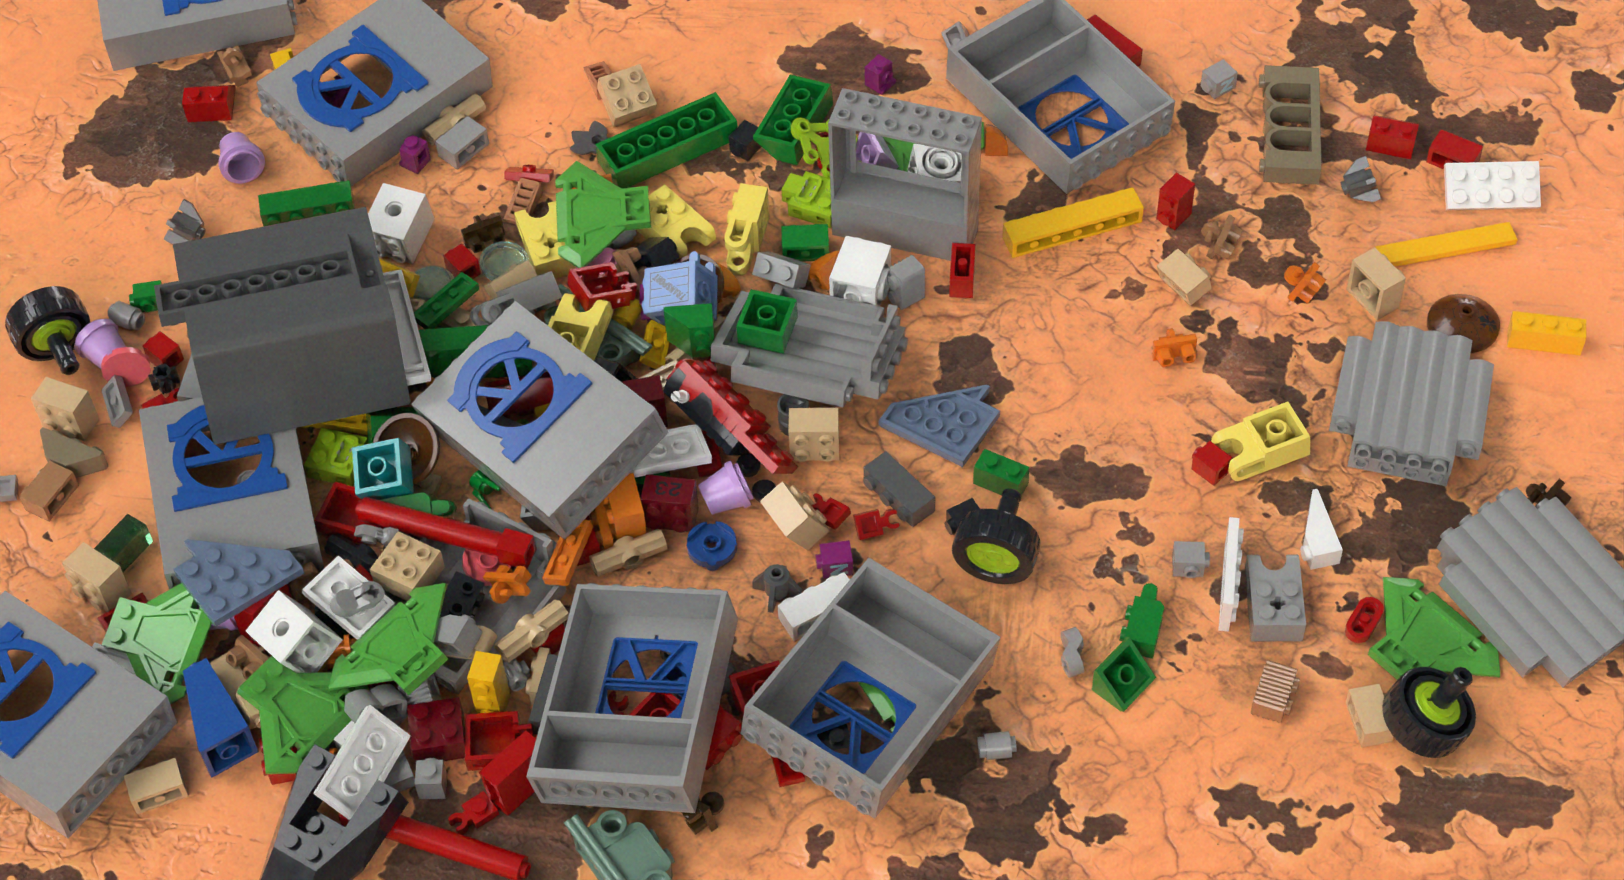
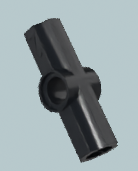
[324,533,378,574]

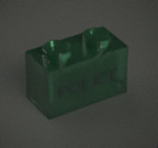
[94,514,153,572]

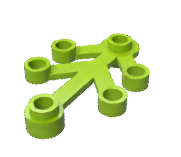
[791,118,861,178]

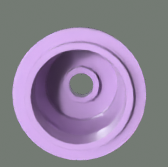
[218,132,265,184]
[74,319,126,369]
[698,460,754,515]

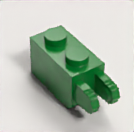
[381,492,457,533]
[1119,583,1164,659]

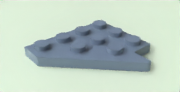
[879,385,1000,467]
[173,539,304,627]

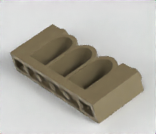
[1259,65,1321,185]

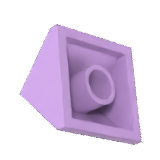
[856,132,899,169]

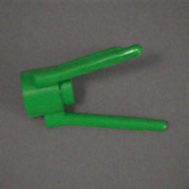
[469,470,502,510]

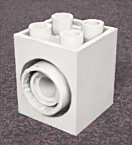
[907,144,961,183]
[368,183,435,264]
[829,236,891,307]
[246,590,343,673]

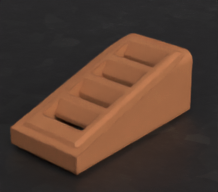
[583,61,612,100]
[504,178,543,225]

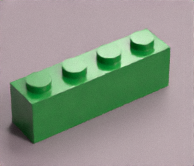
[258,180,355,227]

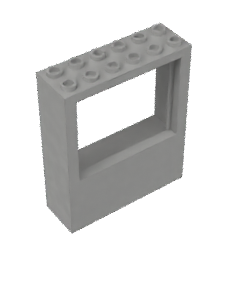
[828,88,982,261]

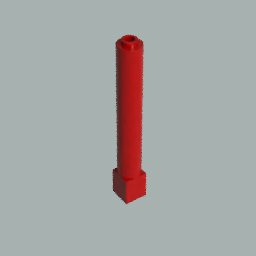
[355,497,537,569]
[339,814,531,880]

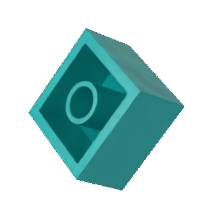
[352,438,414,500]

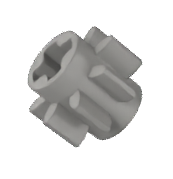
[503,659,531,691]

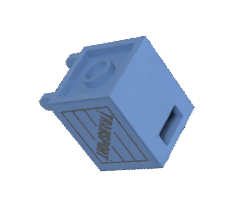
[642,251,718,326]

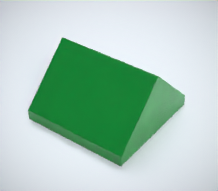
[1092,637,1156,712]

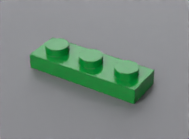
[414,272,479,329]

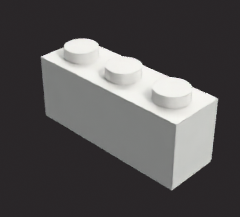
[778,572,850,641]

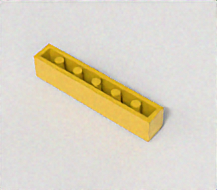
[1002,187,1144,258]

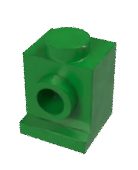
[129,280,162,312]

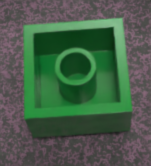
[736,289,798,354]

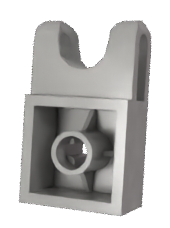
[471,271,562,326]
[1245,554,1306,641]

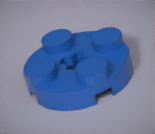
[687,521,737,571]

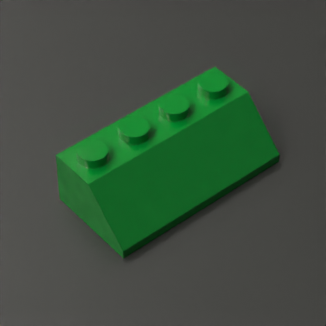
[753,74,833,165]

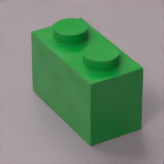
[781,224,829,262]
[973,449,1030,496]

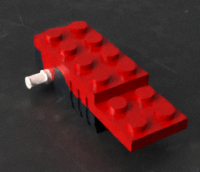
[663,359,798,474]

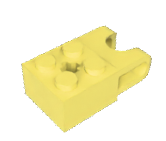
[725,183,770,275]
[635,184,716,261]
[514,201,576,279]
[546,293,613,372]
[1211,402,1310,481]

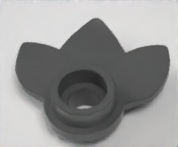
[570,121,608,155]

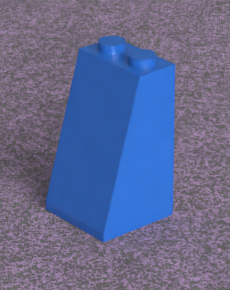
[183,658,259,778]

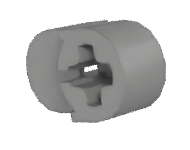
[330,581,384,617]
[1060,627,1084,678]

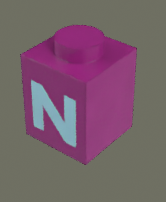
[815,540,853,579]

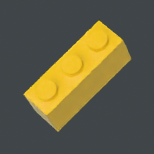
[1507,311,1586,356]
[467,651,511,714]

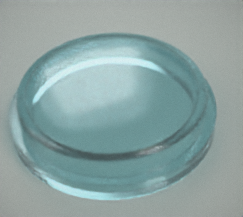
[480,241,529,281]
[409,265,454,302]

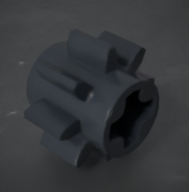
[148,363,181,394]

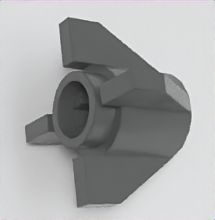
[1340,155,1381,202]
[164,199,206,244]
[752,564,803,613]

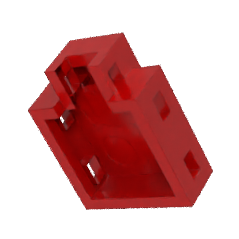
[567,262,637,312]
[314,482,384,544]
[465,711,534,771]

